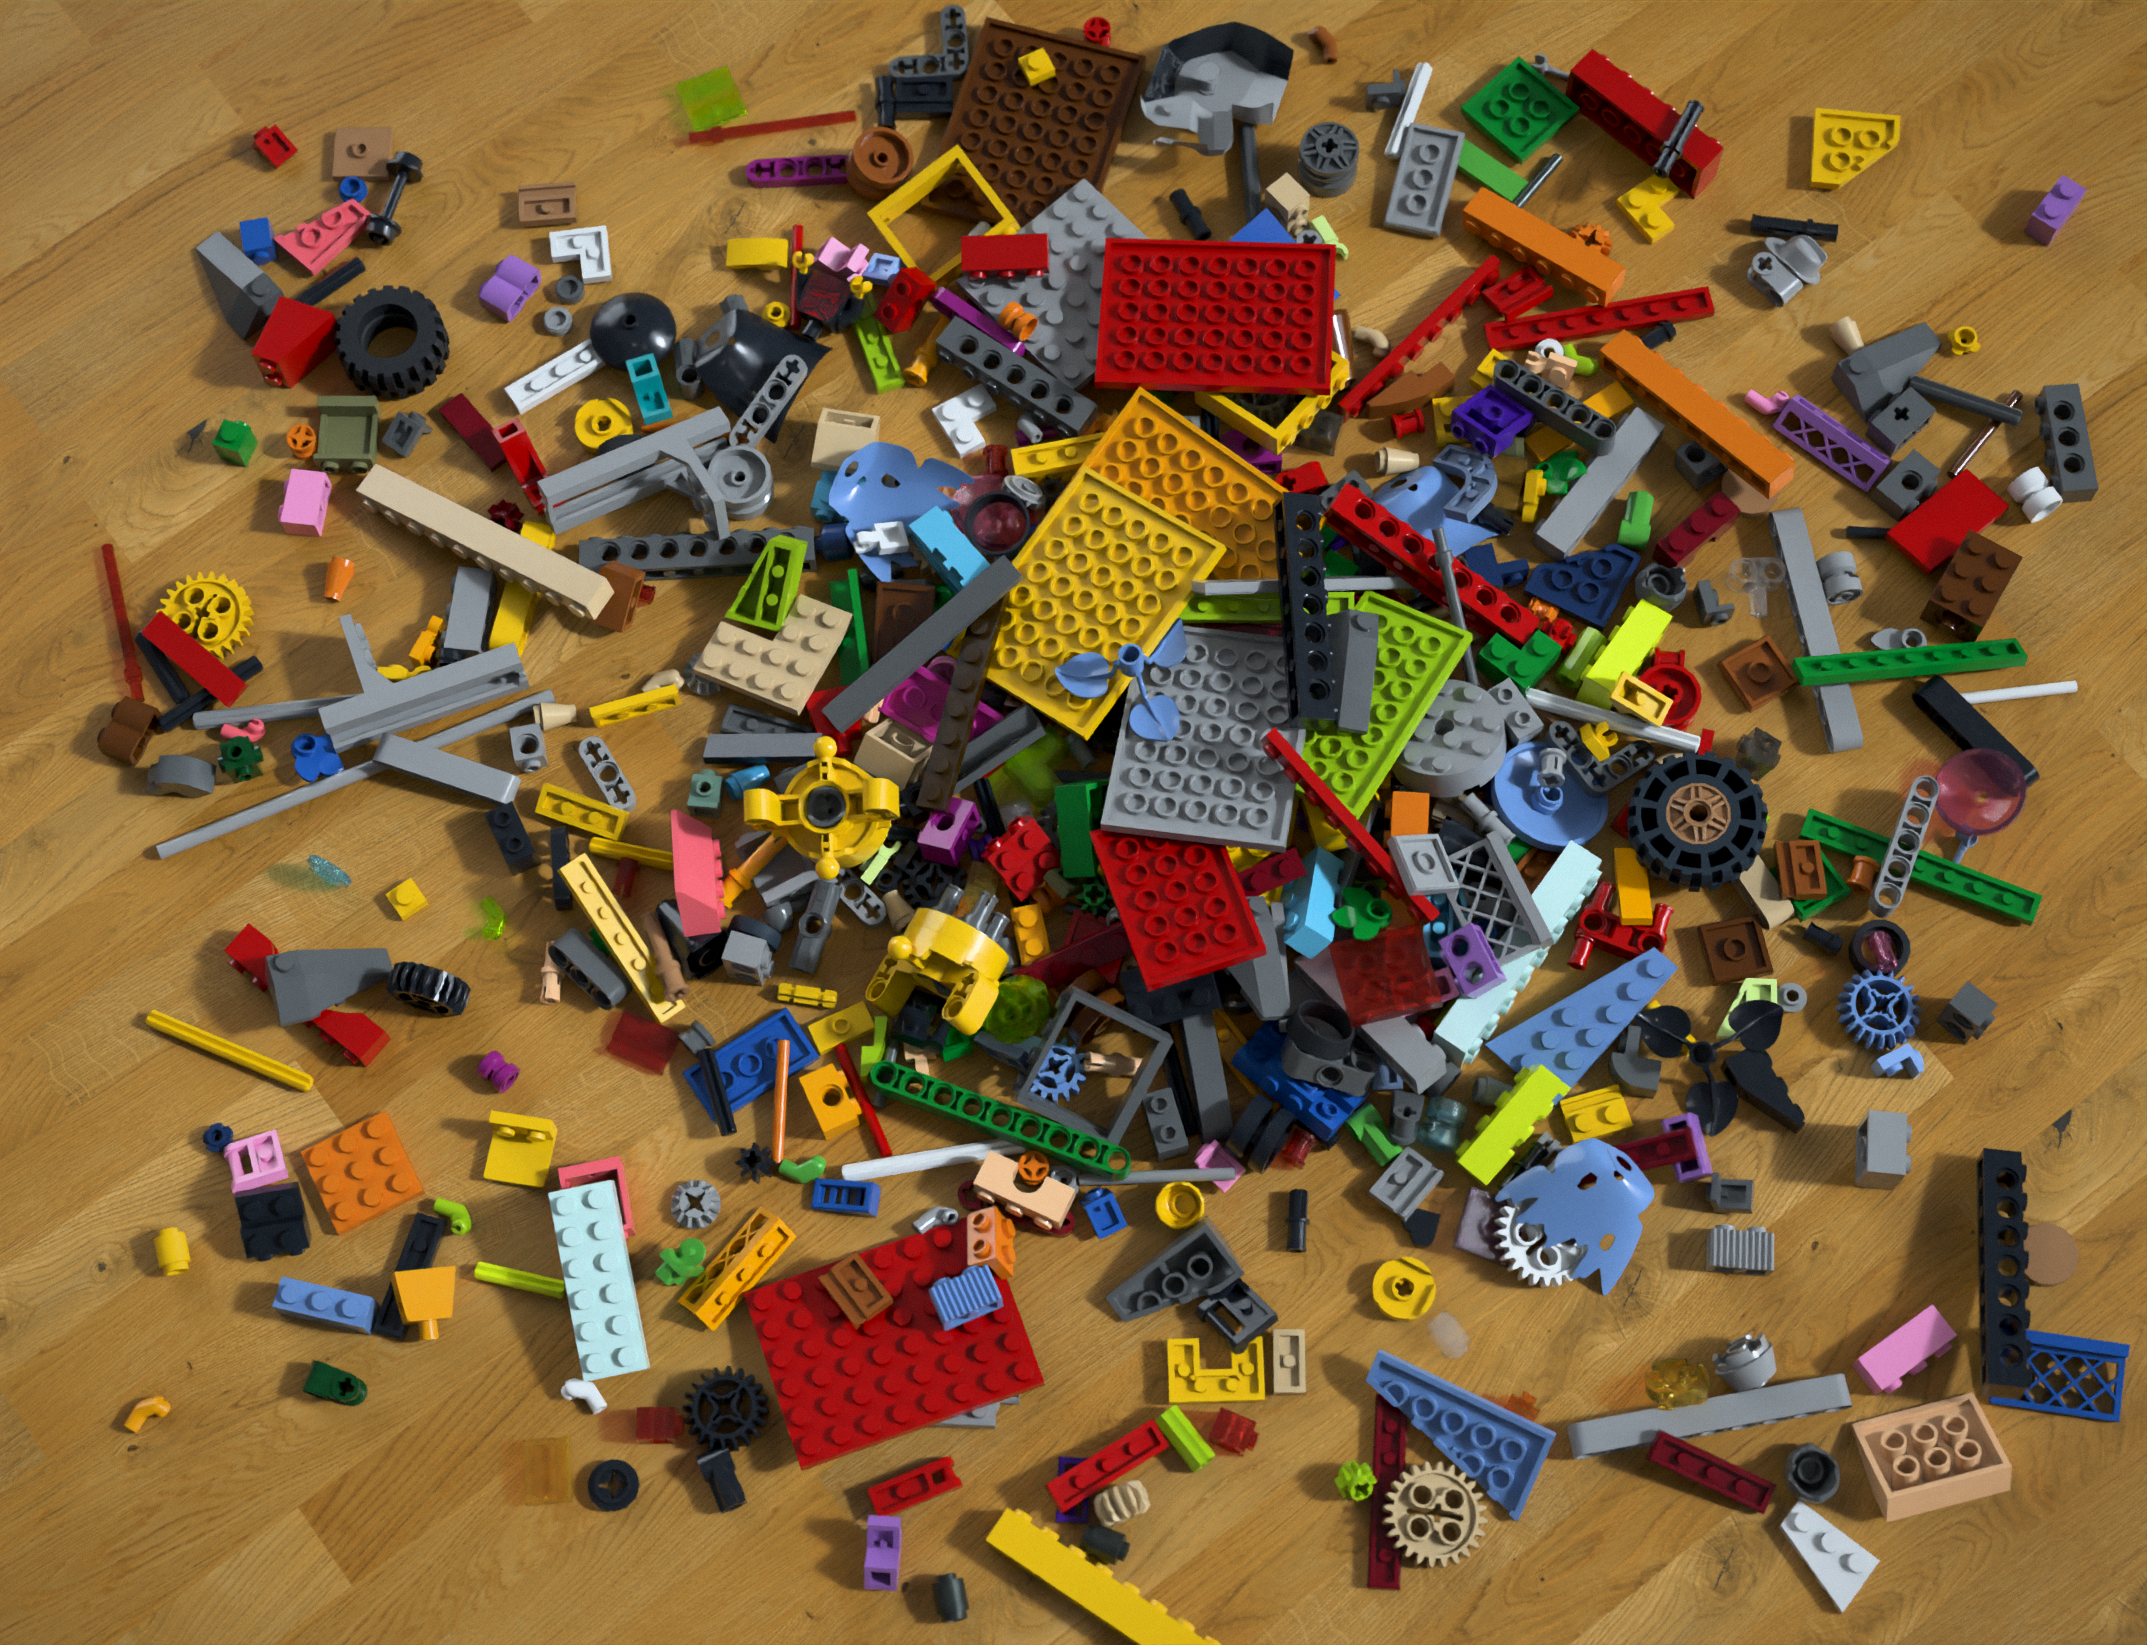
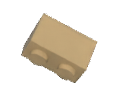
[853,717,933,791]

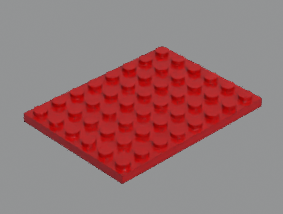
[1095,238,1336,396]
[744,1217,1045,1471]

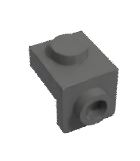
[1365,69,1405,110]
[1706,1172,1754,1214]

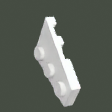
[1779,1500,1879,1614]

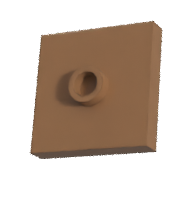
[332,127,393,181]

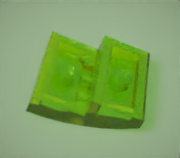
[675,65,748,134]

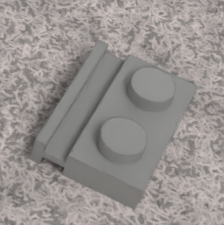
[1369,1146,1444,1222]

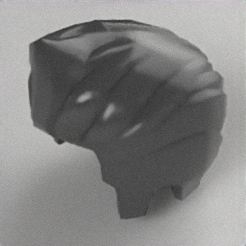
[1634,562,1688,612]
[1784,1442,1840,1503]

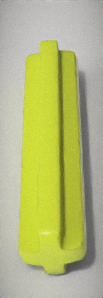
[474,1262,566,1298]

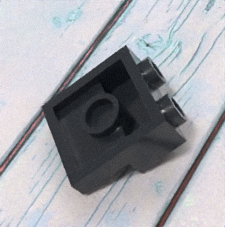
[234,1181,312,1262]

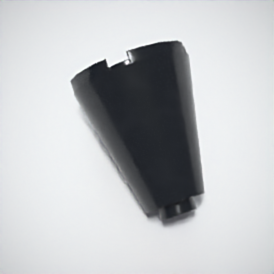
[1439,815,1500,885]
[655,899,730,980]

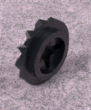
[588,1459,640,1512]

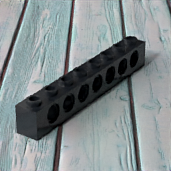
[1272,492,1338,731]
[1976,1148,2032,1400]

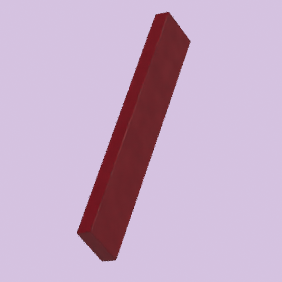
[1367,1394,1407,1591]

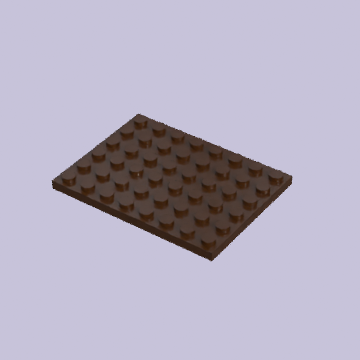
[920,17,1146,229]

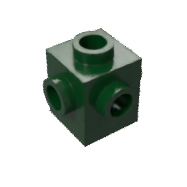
[217,736,264,784]

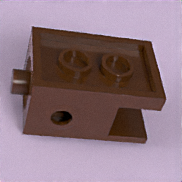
[1920,529,2023,643]

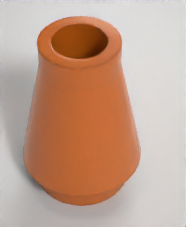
[323,557,356,602]

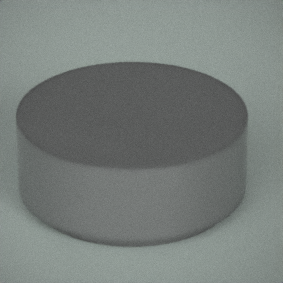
[555,275,585,305]

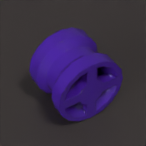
[968,833,992,869]

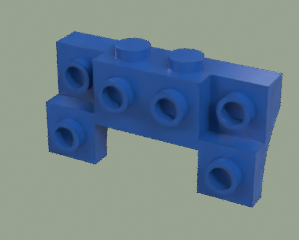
[1230,1020,1370,1142]

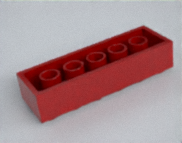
[1565,49,1724,199]

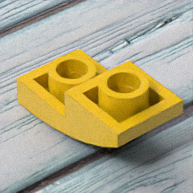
[726,238,788,271]

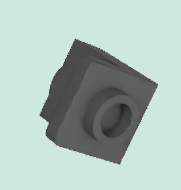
[382,411,433,457]
[1692,579,1735,626]

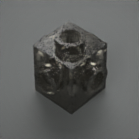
[1734,727,1782,782]

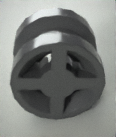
[677,1020,716,1059]

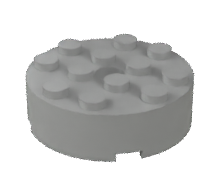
[1391,679,1507,797]

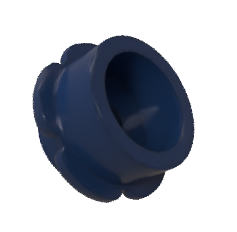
[202,1123,233,1153]

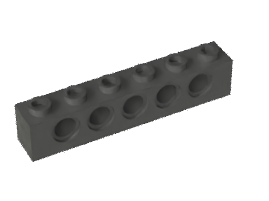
[935,316,1098,439]

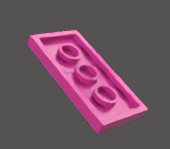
[878,666,1005,744]

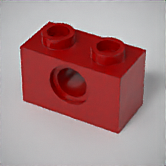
[873,267,937,333]

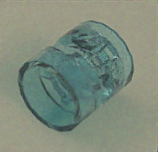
[1417,1097,1469,1153]

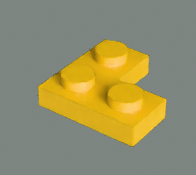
[1616,175,1679,245]

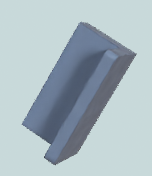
[974,1023,1042,1072]

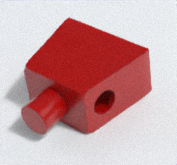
[805,685,862,758]

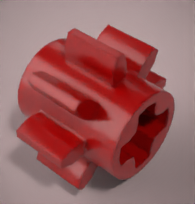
[1540,618,1577,654]

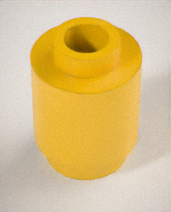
[153,1227,191,1276]

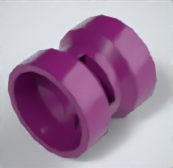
[476,1050,520,1093]

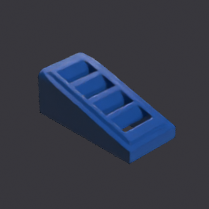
[811,1178,881,1217]

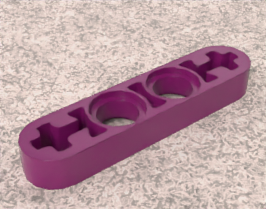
[746,155,849,188]
[929,287,1026,357]

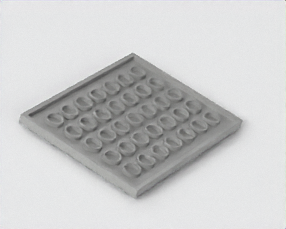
[1101,626,1314,853]

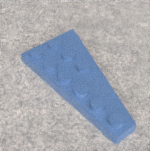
[1485,947,1678,1107]

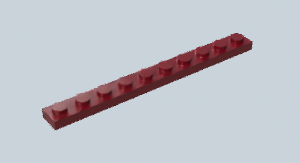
[1012,844,1307,1000]

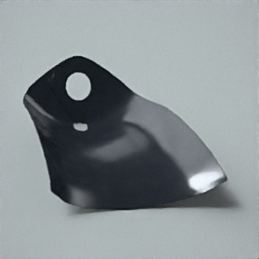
[696,309,834,444]

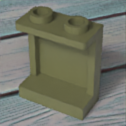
[313,396,381,474]

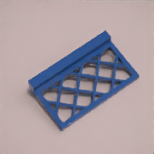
[1988,1328,2130,1422]

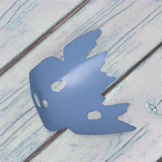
[828,442,975,582]
[1495,1138,1654,1295]

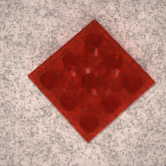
[1328,923,1443,1028]

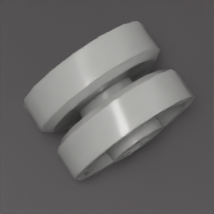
[707,445,775,521]

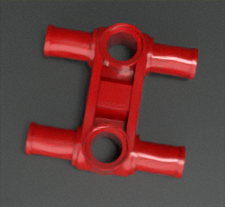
[1567,881,1674,971]

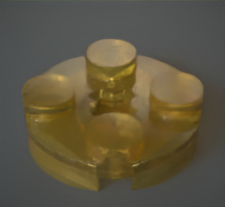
[1644,1358,1710,1411]

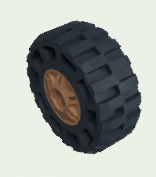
[1627,750,1768,892]

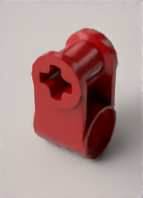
[1275,461,1331,496]

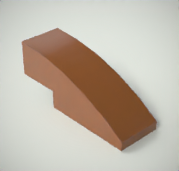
[1365,361,1456,420]

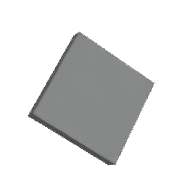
[1386,834,1460,896]

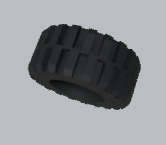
[334,285,450,400]

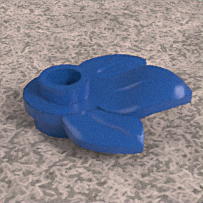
[291,733,344,783]

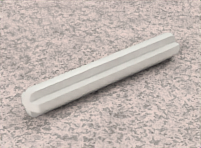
[1384,62,1432,160]

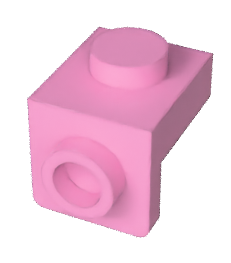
[1194,1140,1246,1194]

